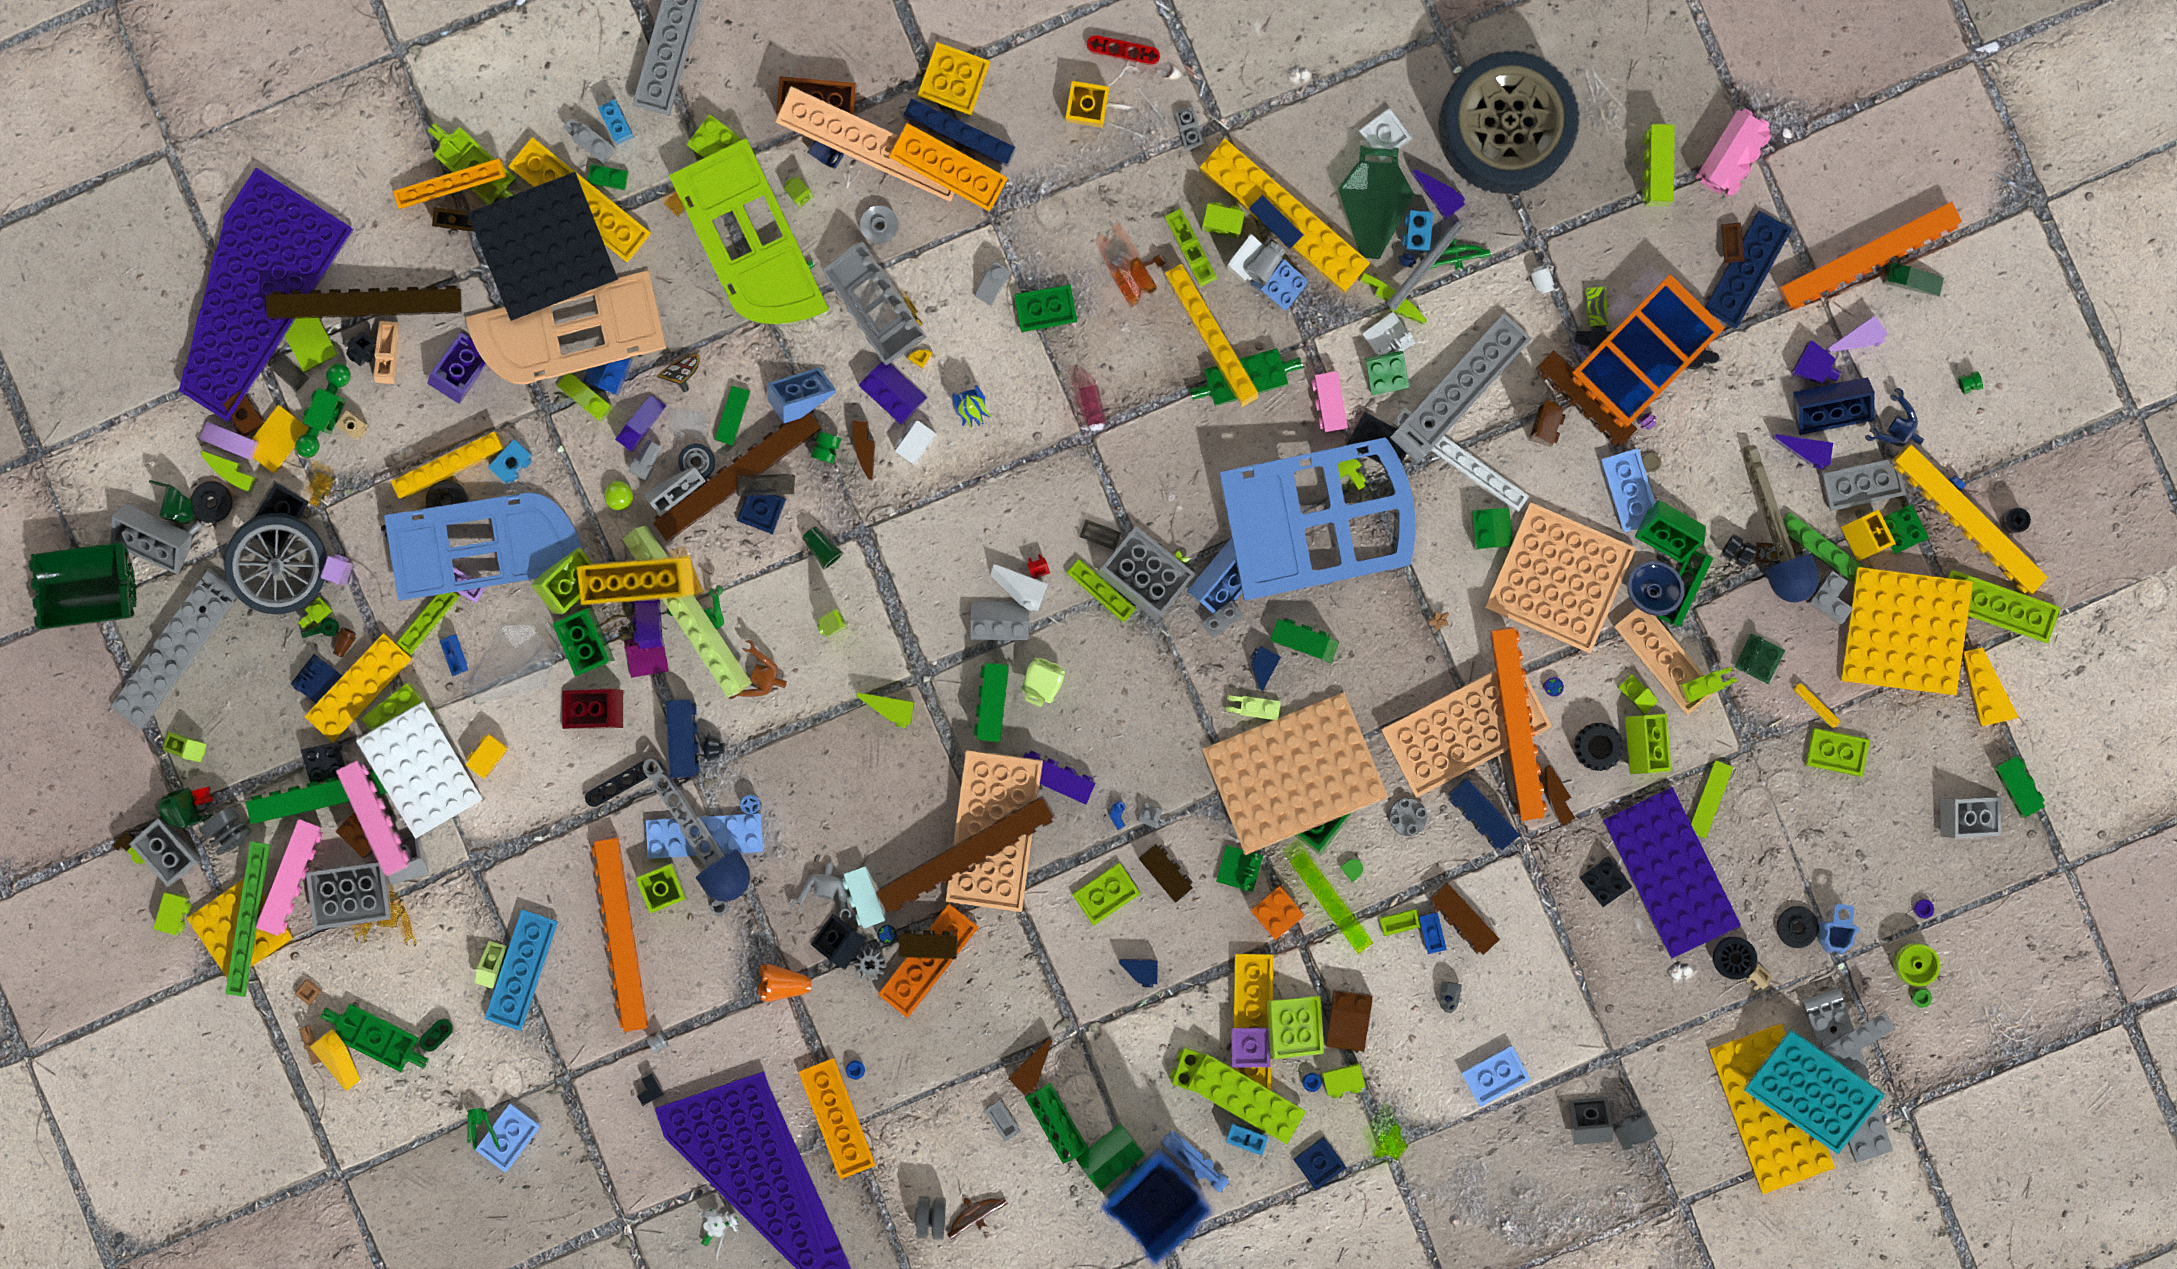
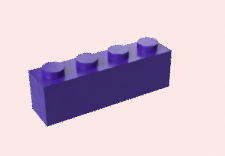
[1023,750,1096,805]

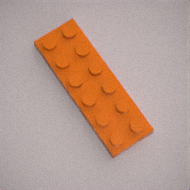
[878,904,979,1018]

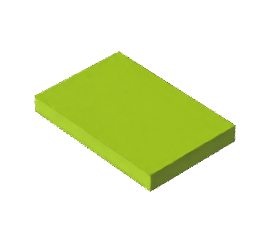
[285,318,338,373]
[1805,728,1870,777]
[1072,862,1141,926]

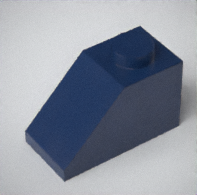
[1250,646,1281,691]
[1119,959,1158,987]

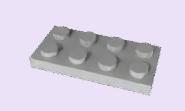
[1822,458,1906,511]

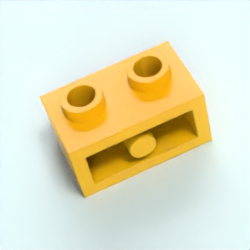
[465,734,509,779]

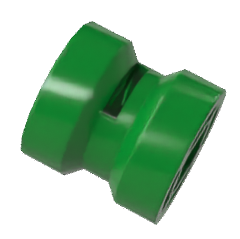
[1958,371,1983,394]

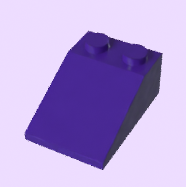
[427,332,486,404]

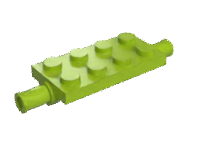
[428,123,516,205]

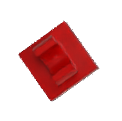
[1027,554,1050,579]

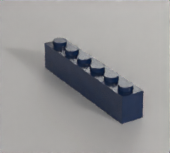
[903,98,1016,167]

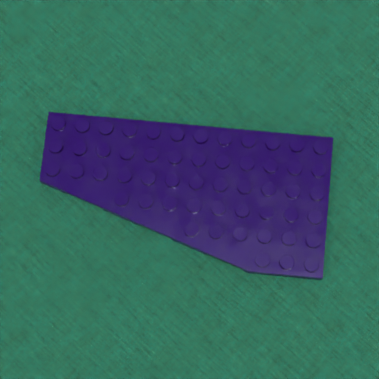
[178,167,354,422]

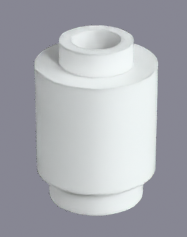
[1531,265,1554,295]

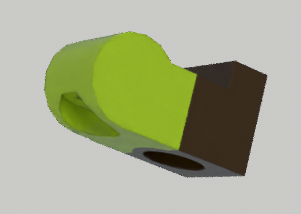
[112,831,146,864]

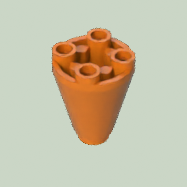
[757,964,811,1002]

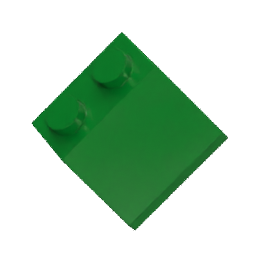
[1471,508,1513,550]

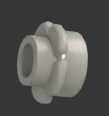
[710,899,729,916]

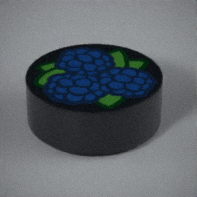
[877,924,897,944]

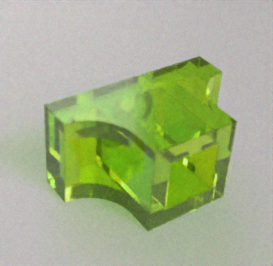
[1372,1122,1409,1161]

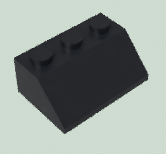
[250,480,309,551]

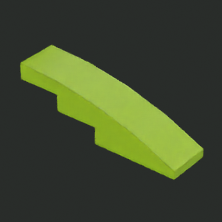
[1164,208,1217,287]
[1360,273,1427,325]

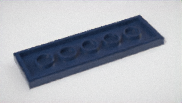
[1704,210,1792,329]

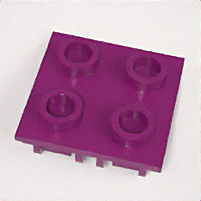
[624,634,669,678]

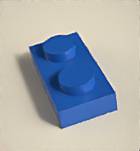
[439,634,469,677]
[1419,912,1447,954]

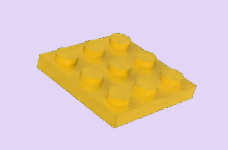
[917,42,991,116]

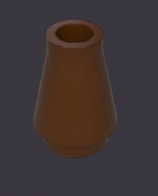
[333,627,356,657]

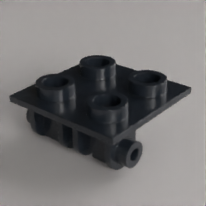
[301,742,345,783]
[1579,856,1632,907]

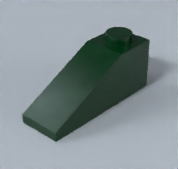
[1883,263,1944,297]

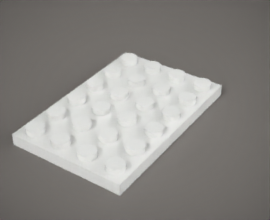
[356,701,483,839]

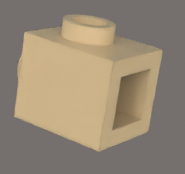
[335,410,368,440]

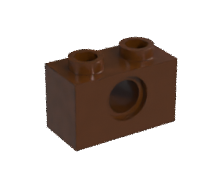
[222,390,265,436]

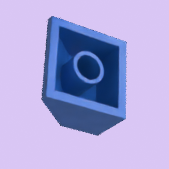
[583,358,633,396]

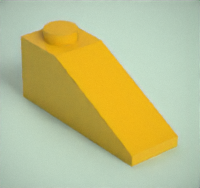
[310,1029,360,1091]

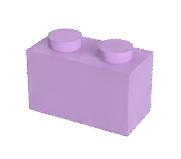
[321,554,353,585]

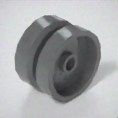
[915,1196,946,1240]

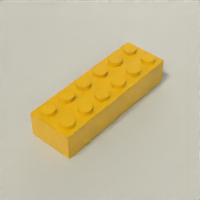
[577,556,695,605]

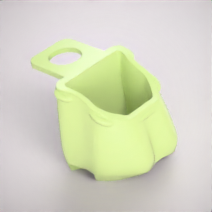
[1021,658,1065,707]

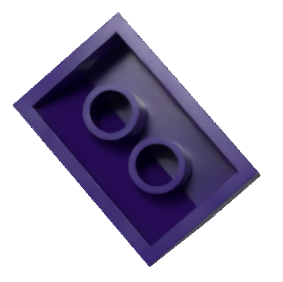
[858,362,927,426]

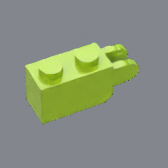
[1679,666,1737,703]

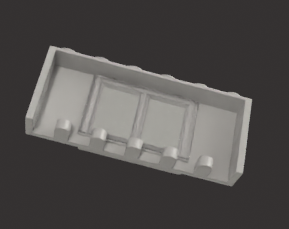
[822,242,927,365]

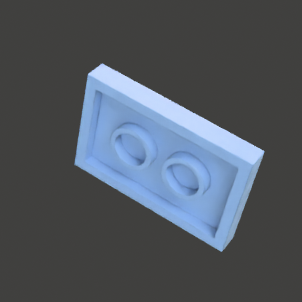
[1461,1045,1531,1107]
[475,1103,541,1173]

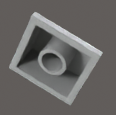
[388,833,429,885]

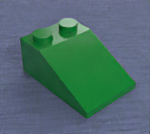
[1294,812,1352,856]

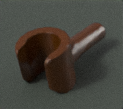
[1138,255,1166,268]

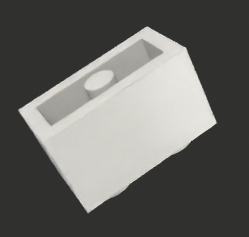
[895,420,937,466]

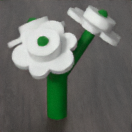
[699,1208,739,1246]

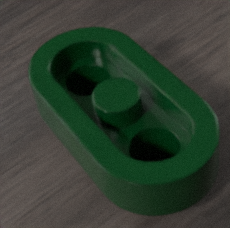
[420,1018,454,1052]

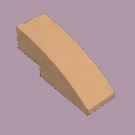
[373,321,399,384]

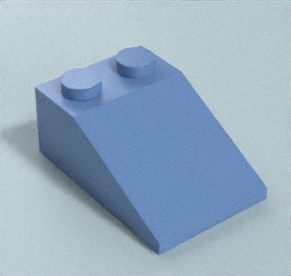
[767,367,836,423]

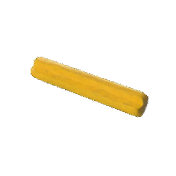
[1793,683,1840,728]

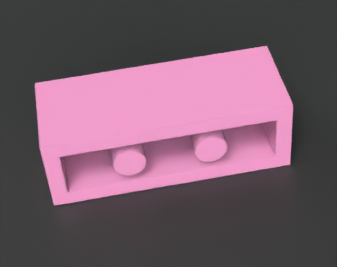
[1311,371,1348,433]

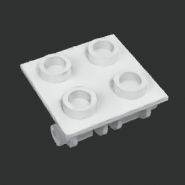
[1362,312,1416,356]

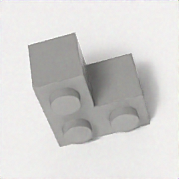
[1807,571,1853,625]

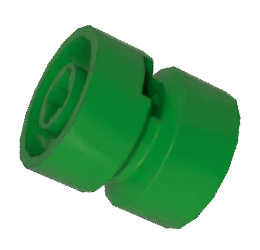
[810,431,842,464]

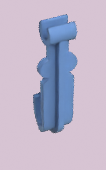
[1161,1130,1230,1193]

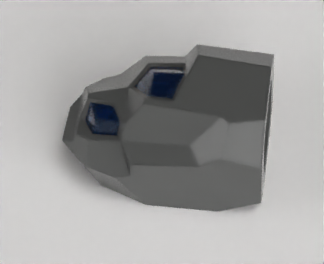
[1439,981,1462,1013]

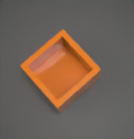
[1250,885,1305,940]

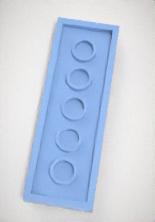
[646,813,764,859]

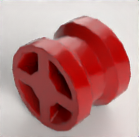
[191,786,213,806]

